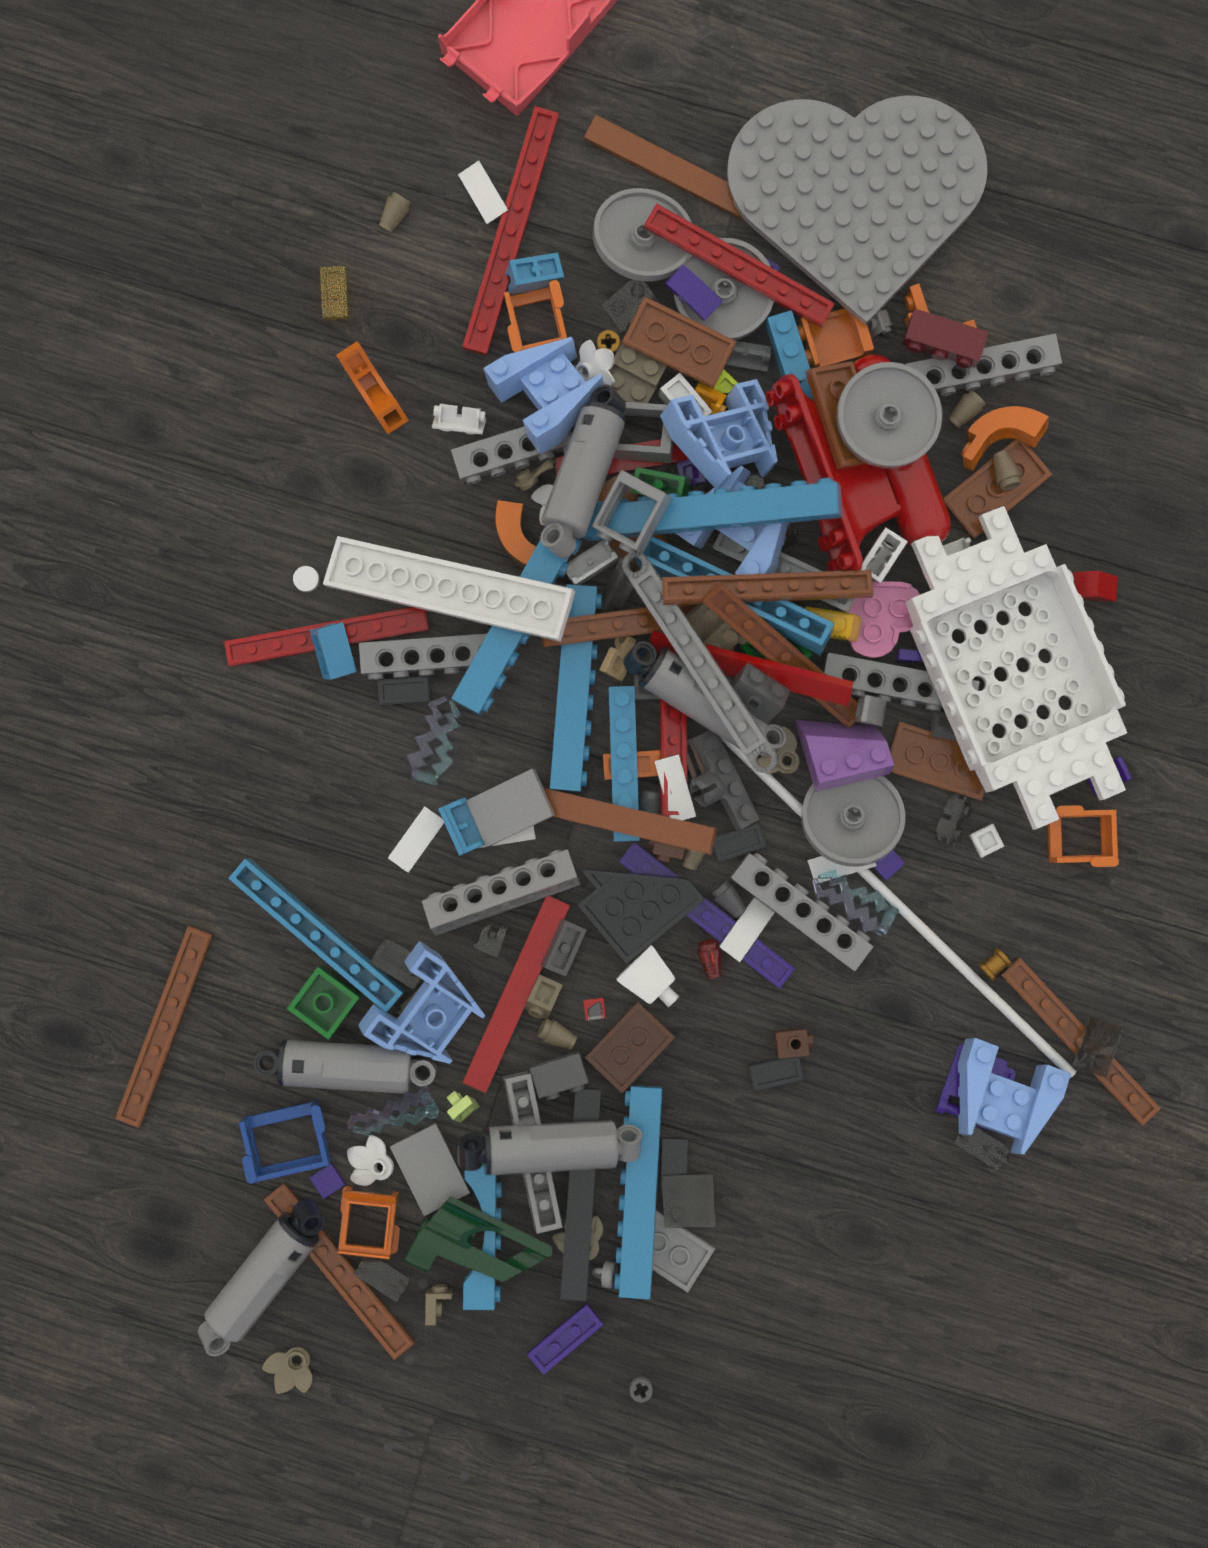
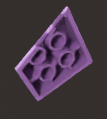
[795,720,894,792]

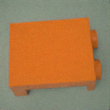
[797,308,874,368]

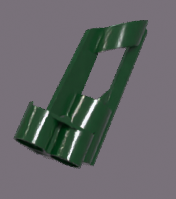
[404,1196,552,1282]

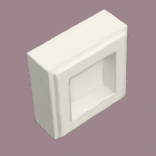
[969,824,1004,858]

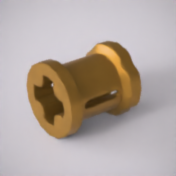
[597,330,620,356]
[977,948,1012,982]

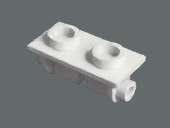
[432,403,486,435]

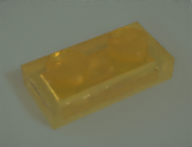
[320,266,349,320]

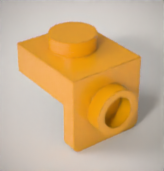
[695,382,727,415]

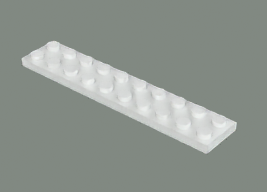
[323,536,575,642]

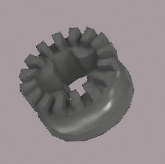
[630,1377,653,1403]

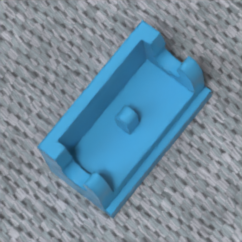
[506,253,564,295]
[309,622,357,680]
[438,798,485,856]

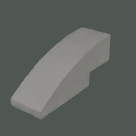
[854,695,887,727]

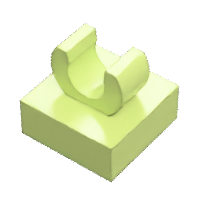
[447,1091,480,1123]

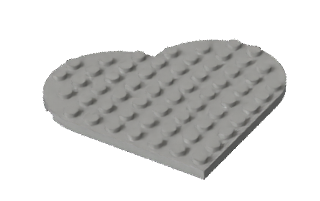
[727,96,987,326]

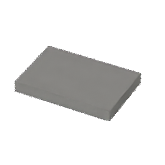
[466,769,555,847]
[390,1122,471,1216]
[652,1210,715,1292]

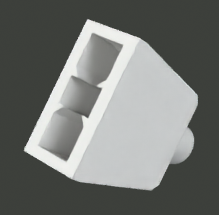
[860,528,908,583]
[616,945,679,1007]

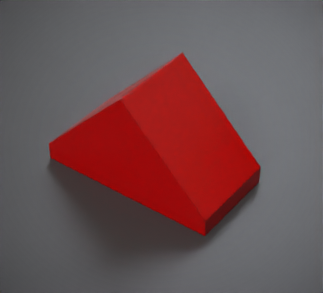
[1071,571,1118,602]

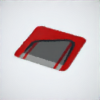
[583,998,606,1020]

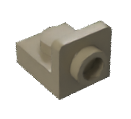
[524,974,563,1019]
[425,1284,453,1325]

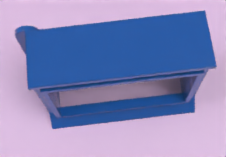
[239,1100,332,1184]

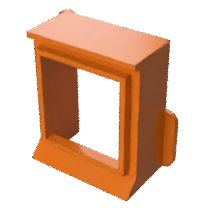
[504,280,567,352]
[1047,805,1119,867]
[338,1186,400,1259]

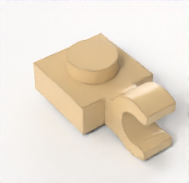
[599,636,636,682]

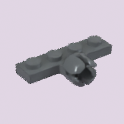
[689,730,760,831]

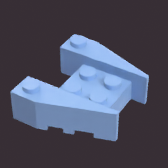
[483,337,604,455]
[660,379,778,489]
[675,466,789,575]
[358,941,485,1064]
[958,1038,1071,1154]

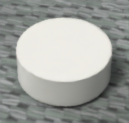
[293,566,320,592]

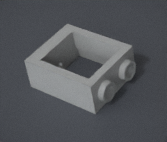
[613,402,674,463]
[592,470,672,554]

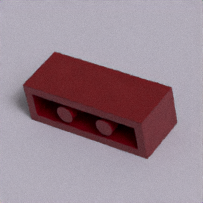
[902,309,989,368]

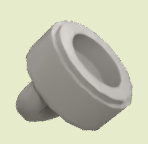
[592,1261,618,1289]

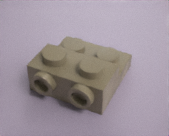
[609,343,668,403]
[686,604,747,651]

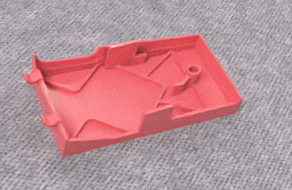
[438,0,618,117]

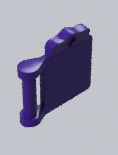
[935,1044,1016,1130]

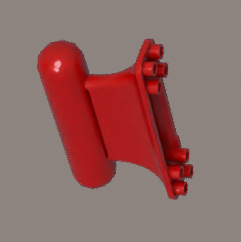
[765,354,951,572]

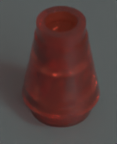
[696,939,722,979]

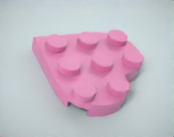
[849,581,920,659]

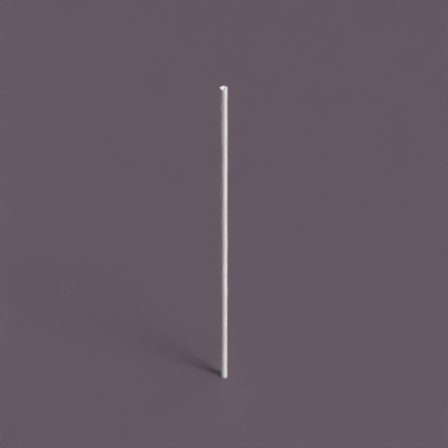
[720,737,1077,1078]

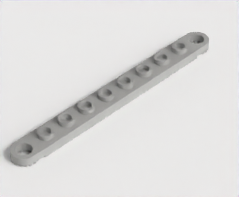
[622,552,778,773]

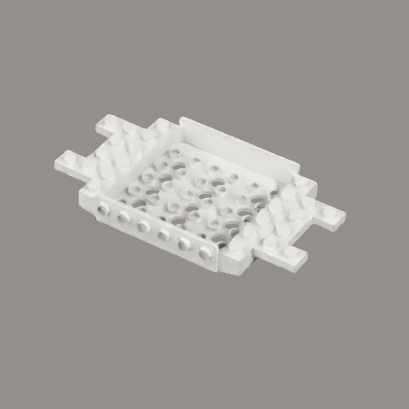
[905,506,1127,830]

